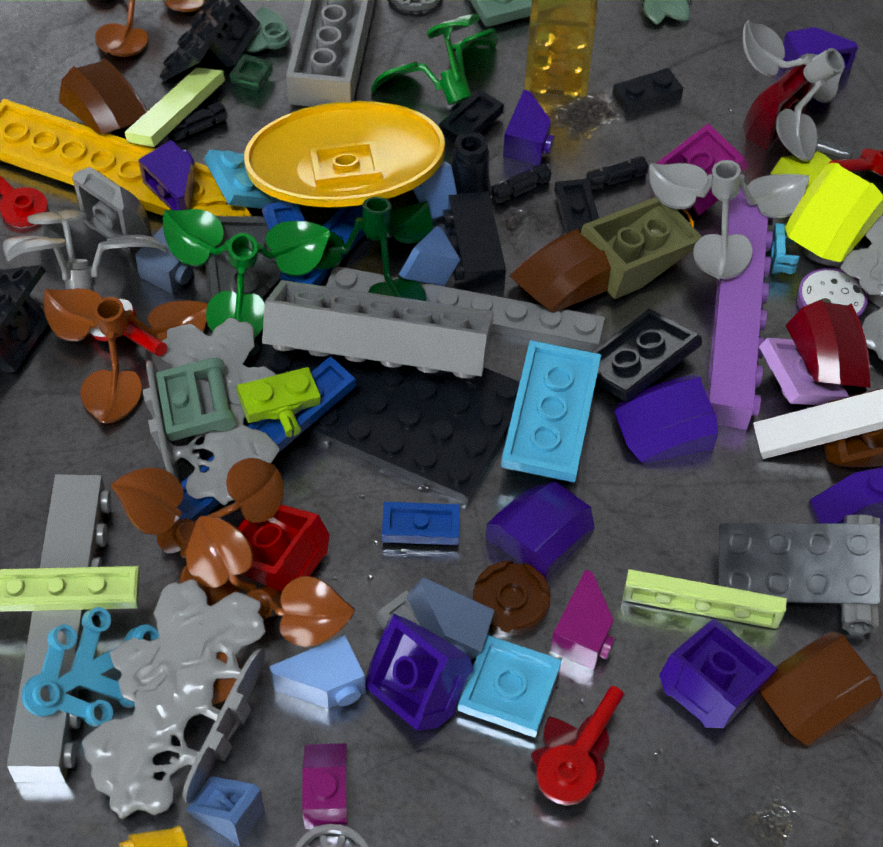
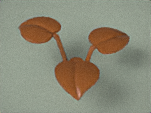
[95,0,204,57]
[44,288,208,424]
[111,458,284,606]
[186,516,355,704]

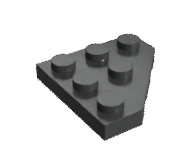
[205,216,281,301]

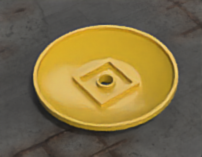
[244,101,445,207]

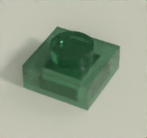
[230,54,273,92]

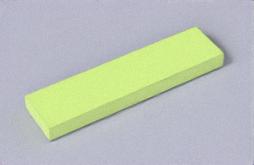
[125,67,225,147]
[0,566,140,612]
[622,569,787,629]

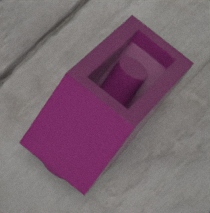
[550,569,616,670]
[302,743,347,828]

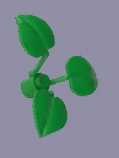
[371,14,498,105]
[163,209,330,340]

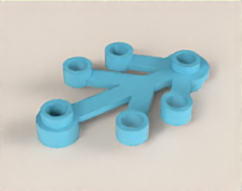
[22,607,159,727]

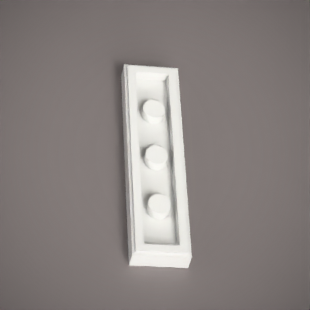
[753,389,883,459]

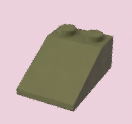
[580,197,702,299]

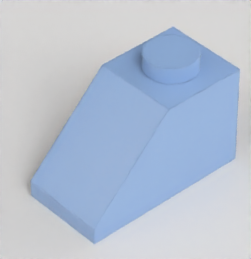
[269,635,366,709]

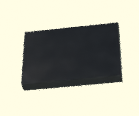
[592,308,702,403]

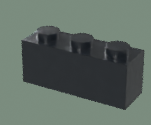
[443,191,506,293]

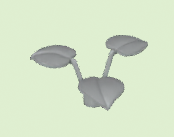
[742,20,845,162]
[649,160,809,280]
[2,210,167,291]

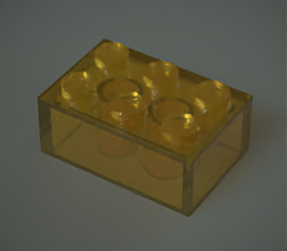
[524,0,598,97]

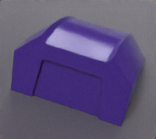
[614,374,718,464]
[486,481,595,581]
[365,613,474,731]
[659,618,778,728]

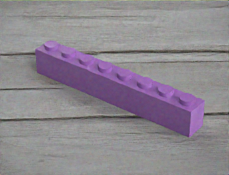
[706,189,773,430]

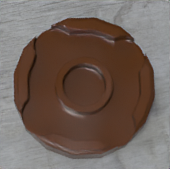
[473,561,551,636]

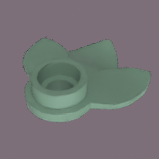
[641,0,691,25]
[244,7,291,52]

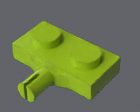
[236,367,321,437]

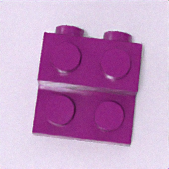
[655,123,749,215]

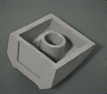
[72,167,151,256]

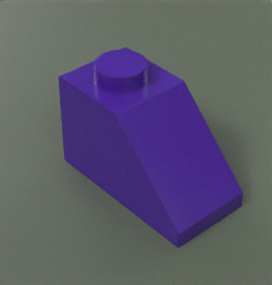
[783,27,858,71]
[503,90,555,165]
[138,140,195,210]
[809,467,883,524]

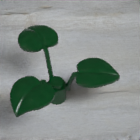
[315,197,433,301]

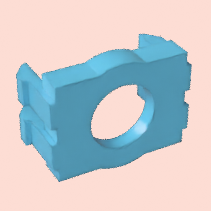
[770,223,800,274]

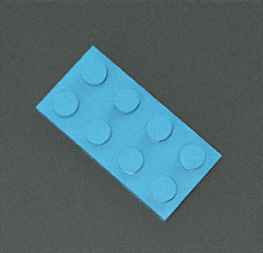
[501,340,601,483]

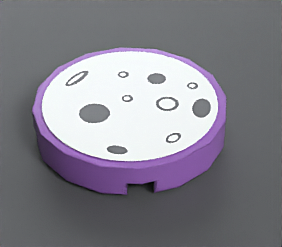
[796,268,868,320]

